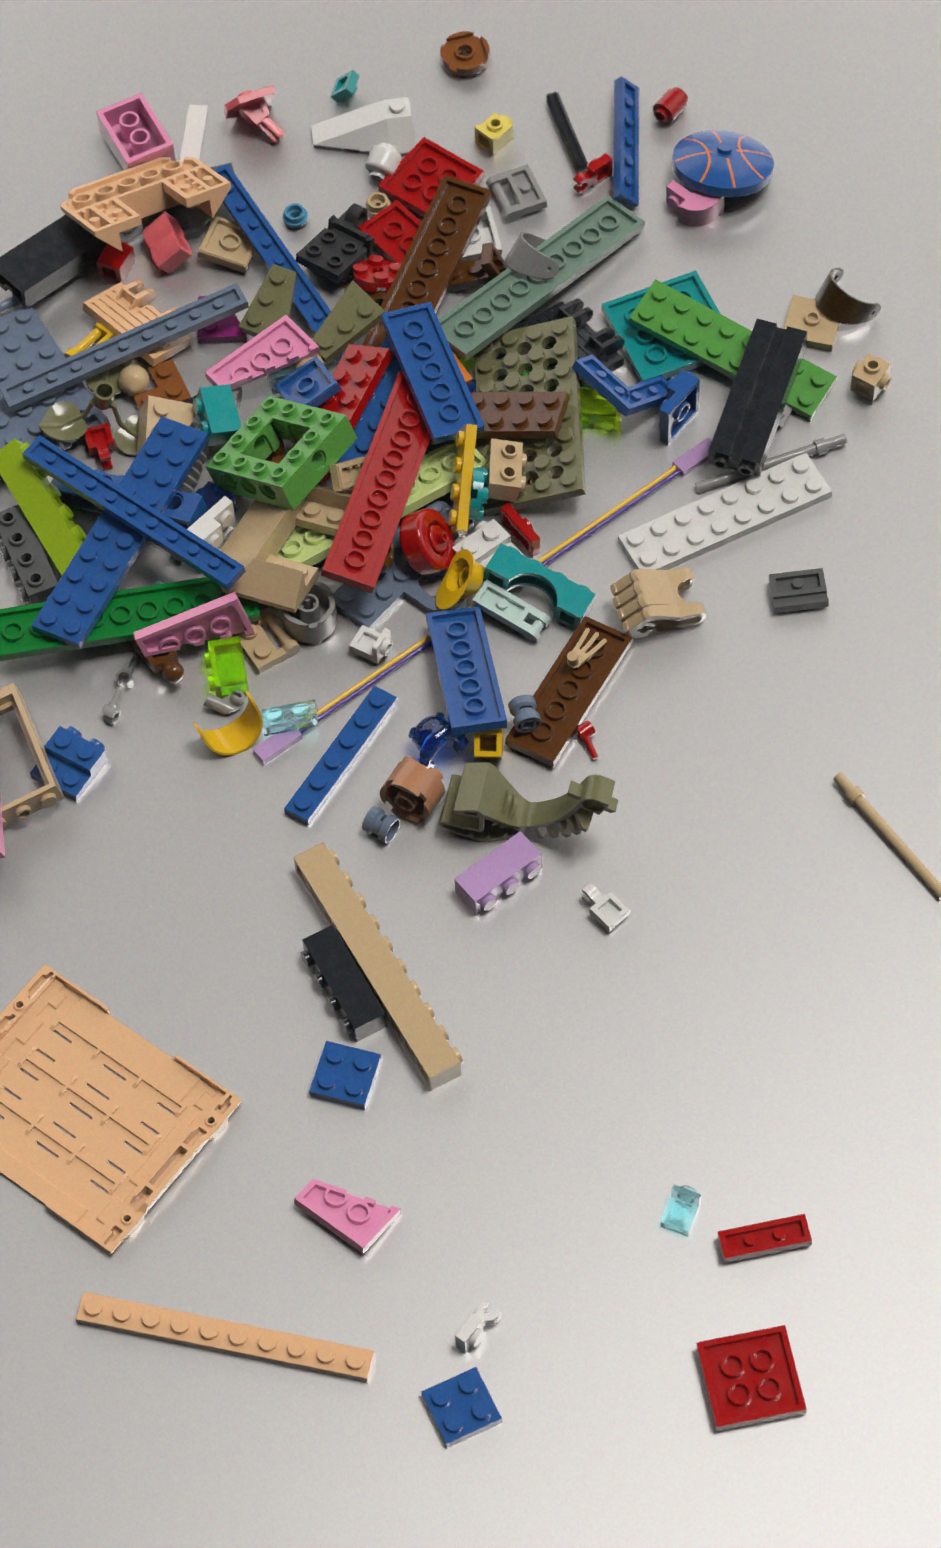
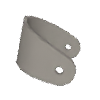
[504,232,559,279]

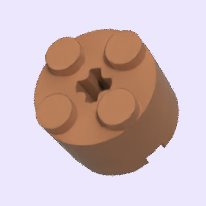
[380,757,445,823]

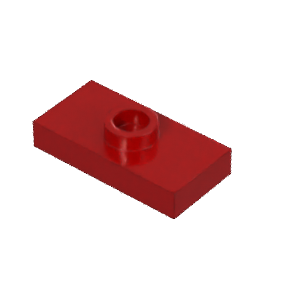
[500,503,541,557]

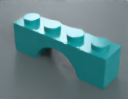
[483,543,596,630]

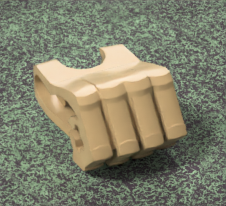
[610,568,707,638]

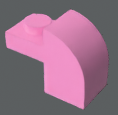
[666,180,725,227]

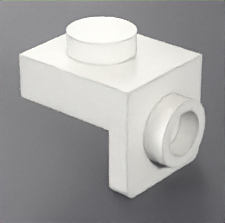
[349,625,393,664]

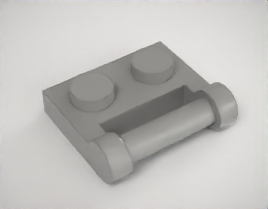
[486,164,547,223]

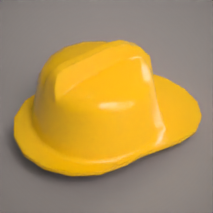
[435,549,485,610]

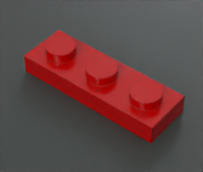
[717,1214,812,1263]

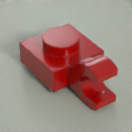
[84,423,116,470]

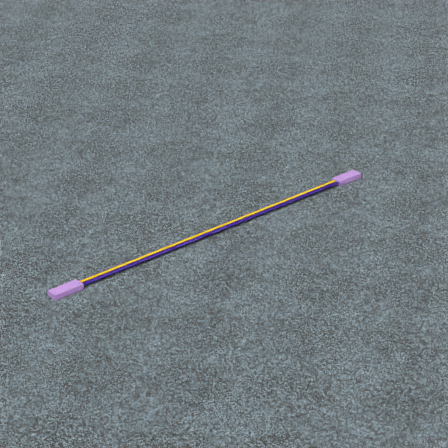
[253,438,712,765]

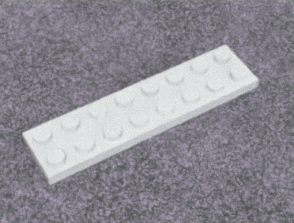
[618,453,832,570]

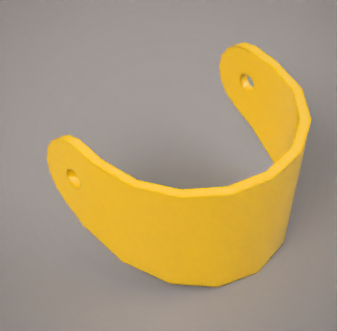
[193,690,263,755]

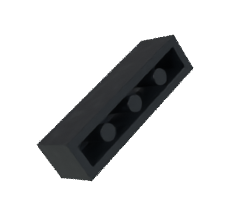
[301,925,387,1042]

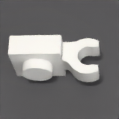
[582,883,630,932]
[455,1300,501,1353]

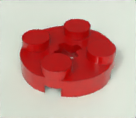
[352,255,401,292]

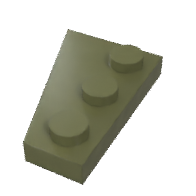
[238,264,297,337]
[312,280,385,364]

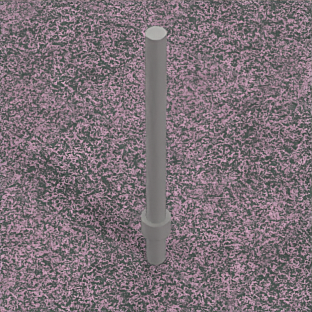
[695,434,847,493]

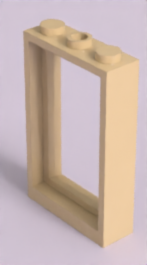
[0,682,64,830]

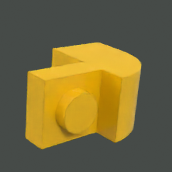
[474,704,504,758]

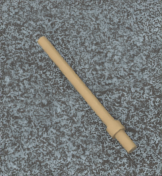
[833,772,941,900]

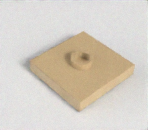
[197,215,255,273]
[783,295,840,351]

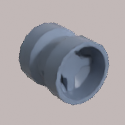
[508,695,542,733]
[362,806,401,843]

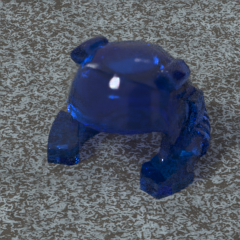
[408,712,469,768]

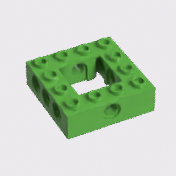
[205,396,357,511]

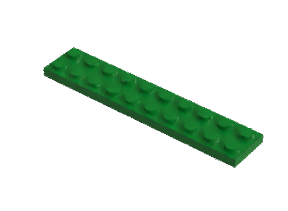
[0,577,261,661]

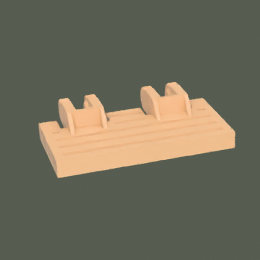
[83,279,192,367]

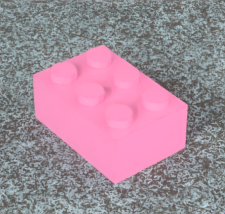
[96,93,176,171]

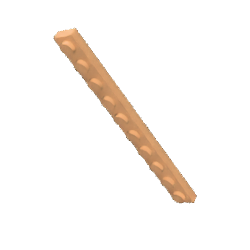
[76,1292,375,1383]

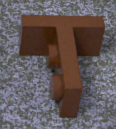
[446,242,509,293]

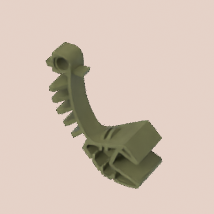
[439,762,618,842]

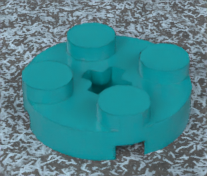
[468,467,488,522]

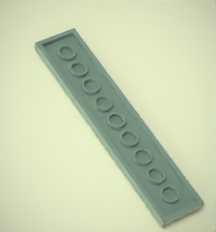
[438,195,645,361]

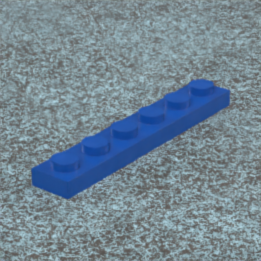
[613,76,639,210]
[284,685,398,826]

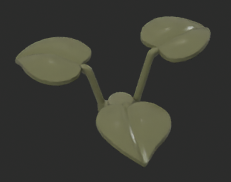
[39,363,139,456]

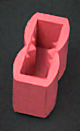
[143,212,192,274]

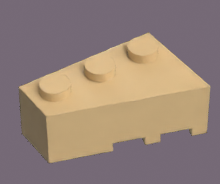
[137,395,195,454]

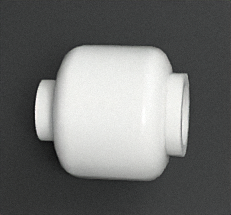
[365,142,402,182]

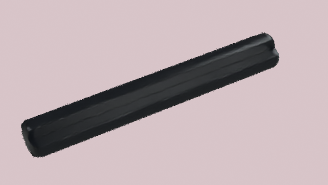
[546,92,588,172]

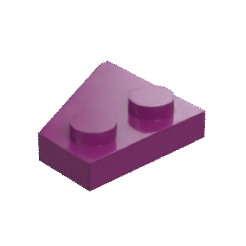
[197,296,248,344]

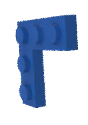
[572,355,668,417]

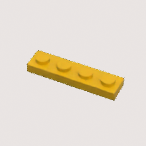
[448,424,477,535]

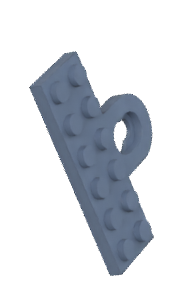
[333,498,474,629]

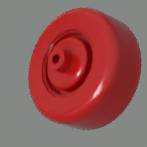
[399,508,455,576]

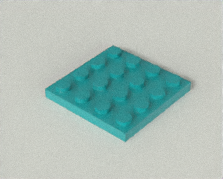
[601,270,720,382]

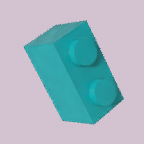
[193,384,242,447]

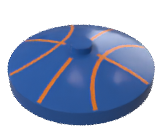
[672,130,774,197]

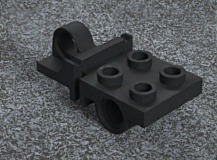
[296,203,375,284]

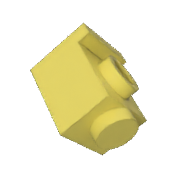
[474,112,514,156]

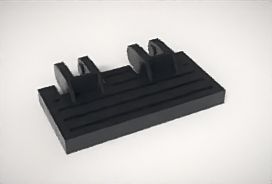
[520,298,625,389]

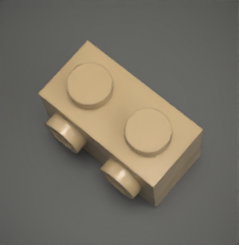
[485,438,527,502]

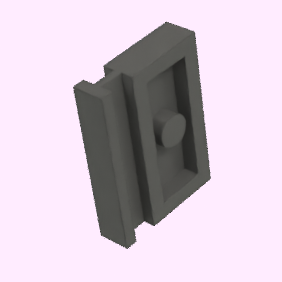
[769,568,829,613]

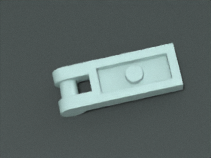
[472,579,551,642]

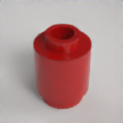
[653,87,688,124]

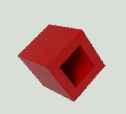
[96,242,136,283]

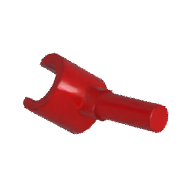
[577,721,599,761]

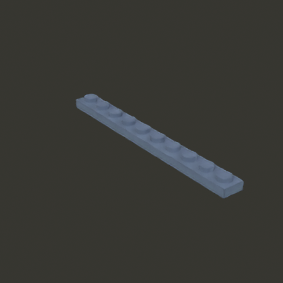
[0,283,249,413]

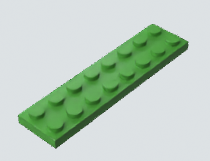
[628,279,837,421]

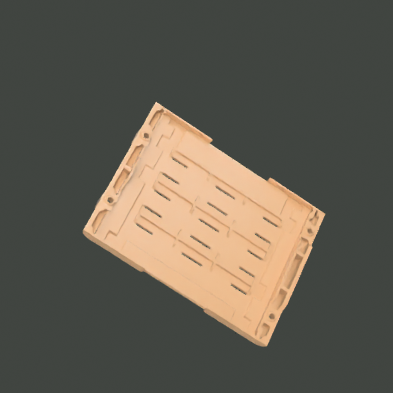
[0,964,242,1254]

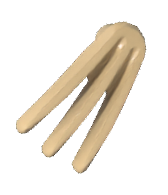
[567,628,607,668]

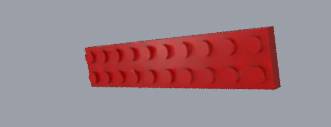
[321,371,431,594]

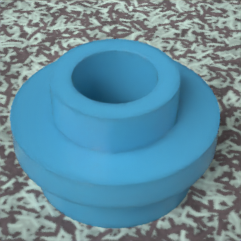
[283,203,308,228]

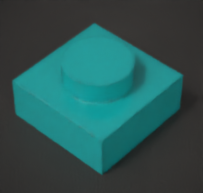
[330,70,360,103]

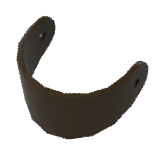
[815,268,881,325]

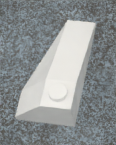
[311,96,415,156]

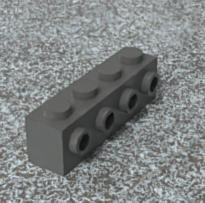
[0,505,58,604]

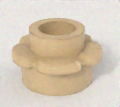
[365,192,391,216]

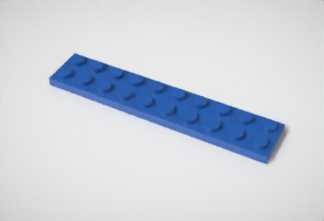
[31,416,209,650]

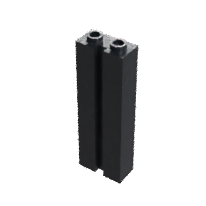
[0,214,143,308]
[709,318,807,477]

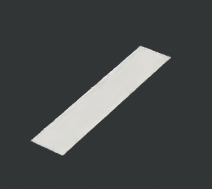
[179,105,208,162]

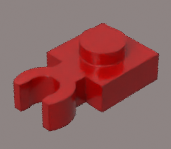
[573,153,613,194]

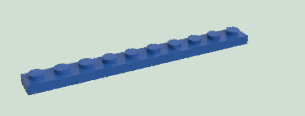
[214,163,354,364]
[22,435,246,590]

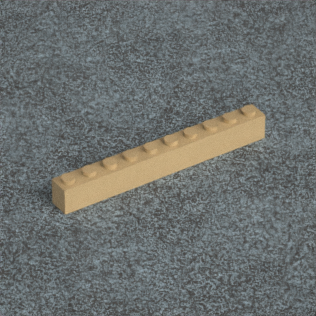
[293,842,463,1091]

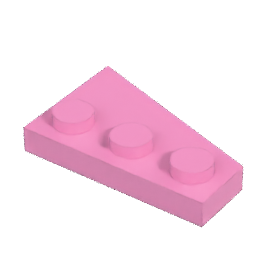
[294,1179,401,1254]

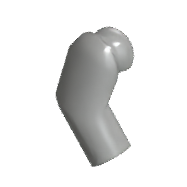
[203,690,245,715]

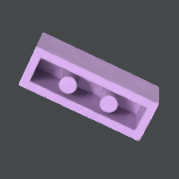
[454,831,542,915]

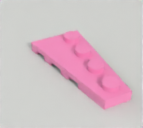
[205,315,320,390]
[133,592,255,657]

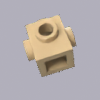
[850,353,892,402]

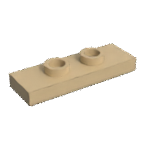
[329,455,367,492]

